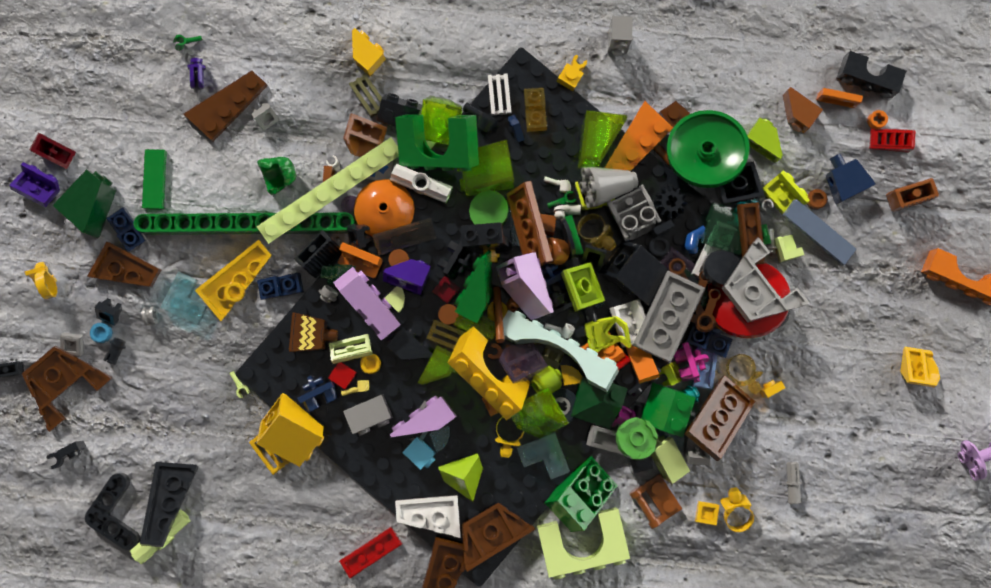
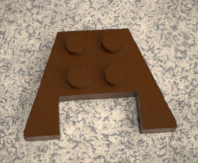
[22,346,113,432]

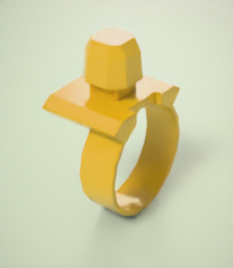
[24,262,58,299]
[495,415,524,458]
[720,487,754,532]

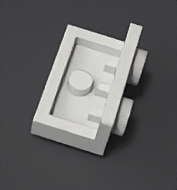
[610,299,646,347]

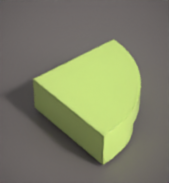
[385,286,405,313]

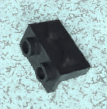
[376,93,423,127]

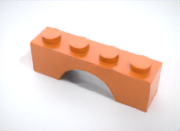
[921,248,991,306]

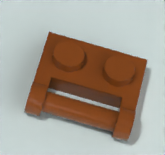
[629,474,682,529]

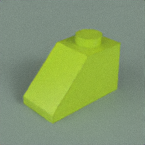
[747,118,783,163]

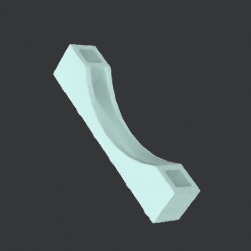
[503,310,619,393]

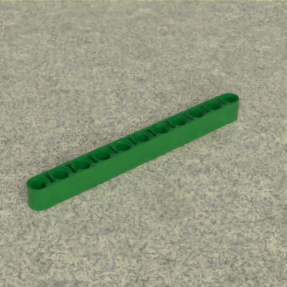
[134,212,357,235]

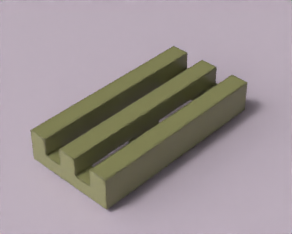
[349,73,382,117]

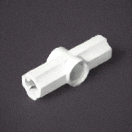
[390,164,453,203]

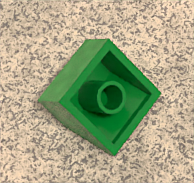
[641,383,696,437]

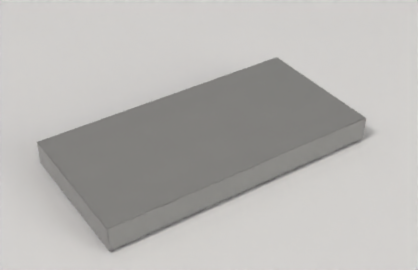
[632,271,705,363]

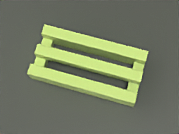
[329,334,373,364]

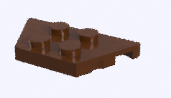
[462,503,535,572]

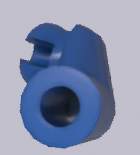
[685,226,708,254]

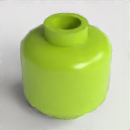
[531,366,563,396]

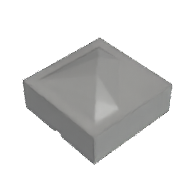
[60,332,84,356]

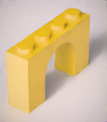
[447,326,530,420]

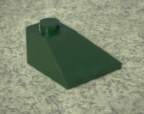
[571,377,627,429]

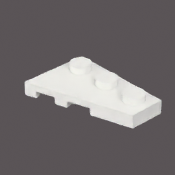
[395,495,461,538]

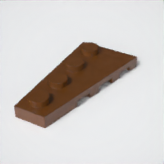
[183,70,268,142]

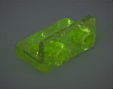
[454,315,496,341]

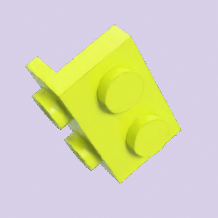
[762,171,810,220]

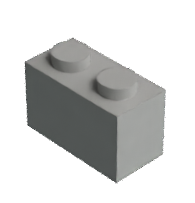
[607,16,633,56]
[343,395,393,436]

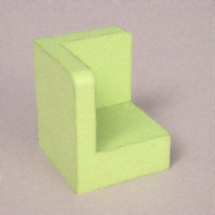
[774,235,804,263]

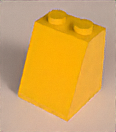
[257,393,324,467]

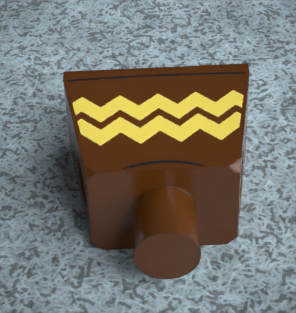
[289,312,338,352]

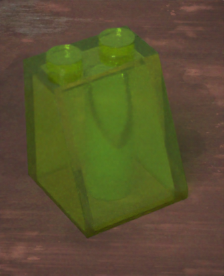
[577,110,627,168]
[457,140,514,196]

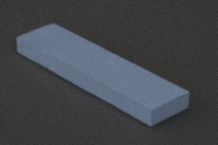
[782,199,856,265]

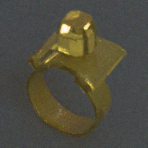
[577,214,616,251]
[726,354,763,394]

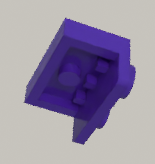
[9,162,60,208]

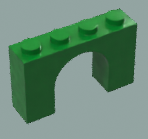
[395,115,479,171]

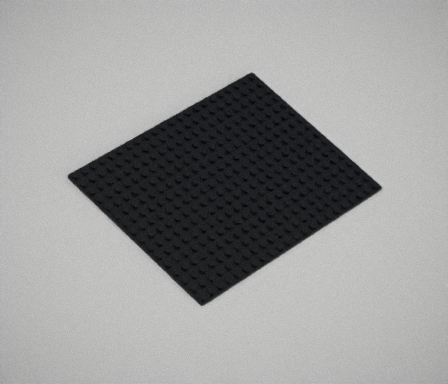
[236,47,742,587]

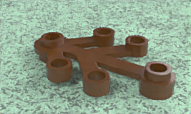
[669,258,721,333]

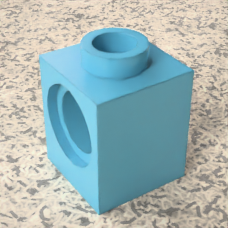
[402,437,436,470]

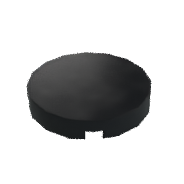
[703,250,740,289]

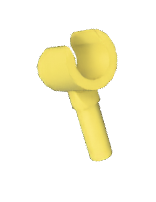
[341,380,369,396]

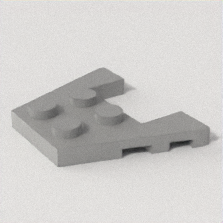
[722,238,809,322]

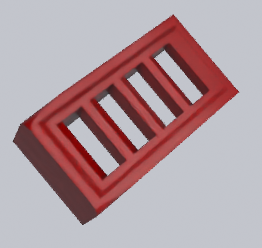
[869,129,916,153]

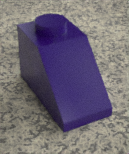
[383,259,431,295]

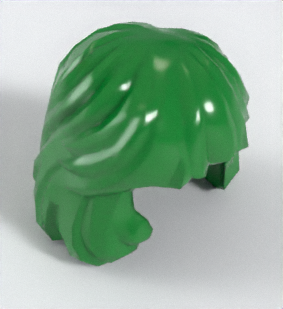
[257,157,296,195]

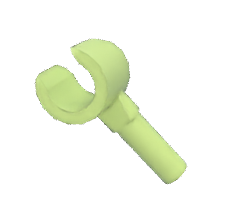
[230,371,250,398]

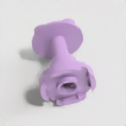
[958,440,991,481]

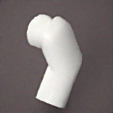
[553,204,581,220]

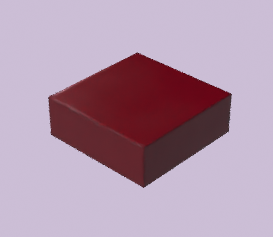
[432,276,461,304]

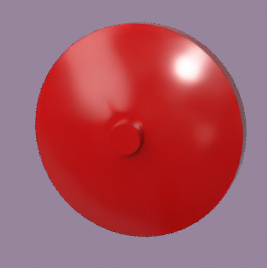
[706,260,790,338]

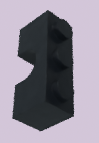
[836,51,907,98]

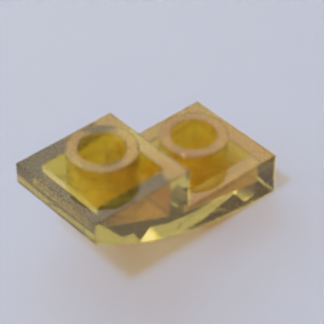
[524,88,547,132]

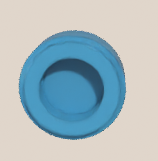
[90,323,113,343]

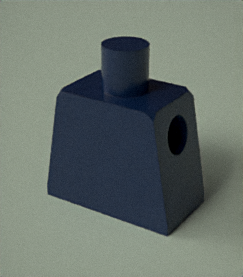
[826,153,876,204]

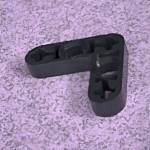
[85,473,140,550]

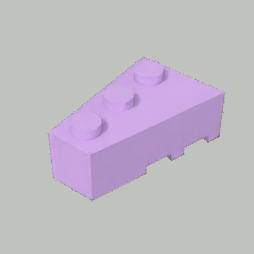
[333,267,401,341]

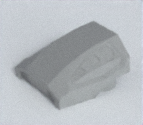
[607,185,661,241]

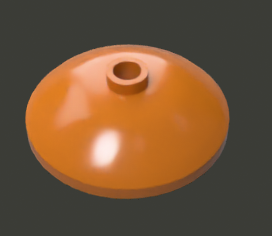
[354,179,414,240]

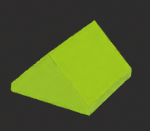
[561,262,605,312]

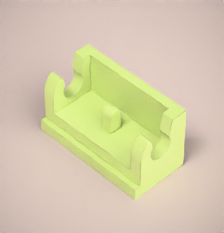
[651,435,690,484]

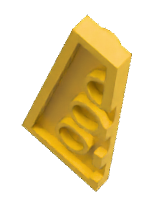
[195,240,272,321]

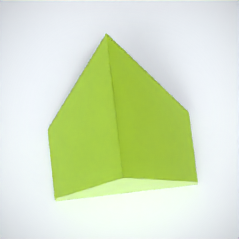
[439,453,483,502]

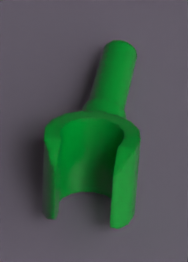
[173,35,202,51]
[547,191,576,208]

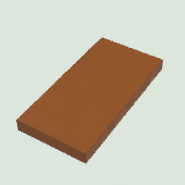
[507,181,553,266]

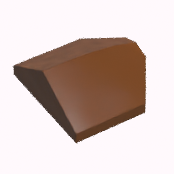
[343,113,387,157]

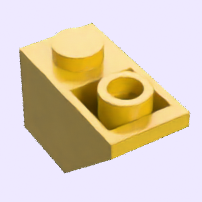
[352,28,386,76]

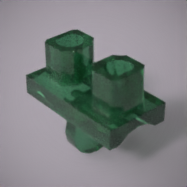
[320,264,356,285]

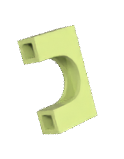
[537,507,630,580]

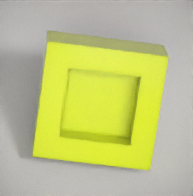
[659,361,682,386]

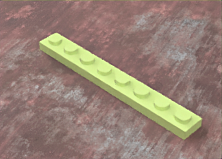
[257,137,399,244]

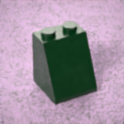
[52,169,116,239]

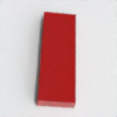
[339,526,403,578]

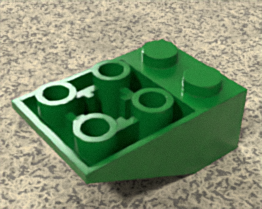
[455,250,493,323]
[545,456,618,532]

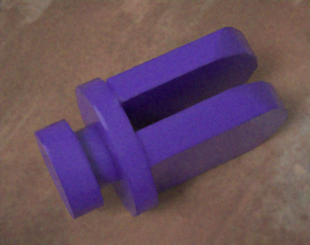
[187,58,206,89]

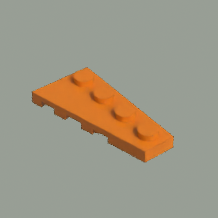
[605,101,673,171]

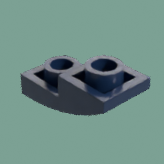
[106,207,146,252]
[257,272,304,300]
[687,324,733,359]

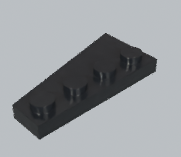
[140,462,198,547]

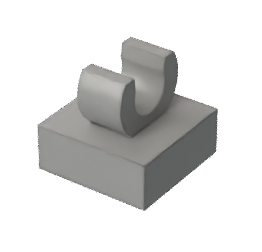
[251,103,280,131]

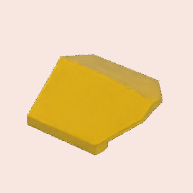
[900,347,940,388]

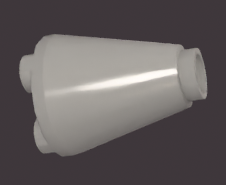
[579,166,638,208]

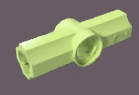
[130,509,191,564]

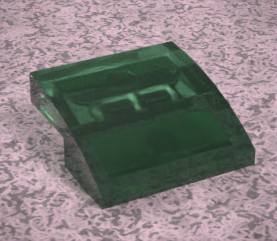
[701,202,742,255]

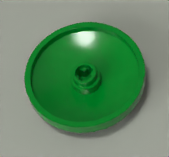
[667,110,750,188]

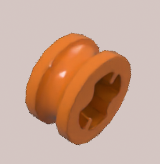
[867,110,888,129]

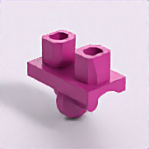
[674,342,709,383]

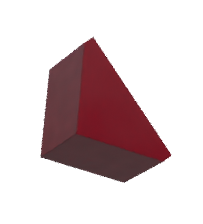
[29,132,76,169]

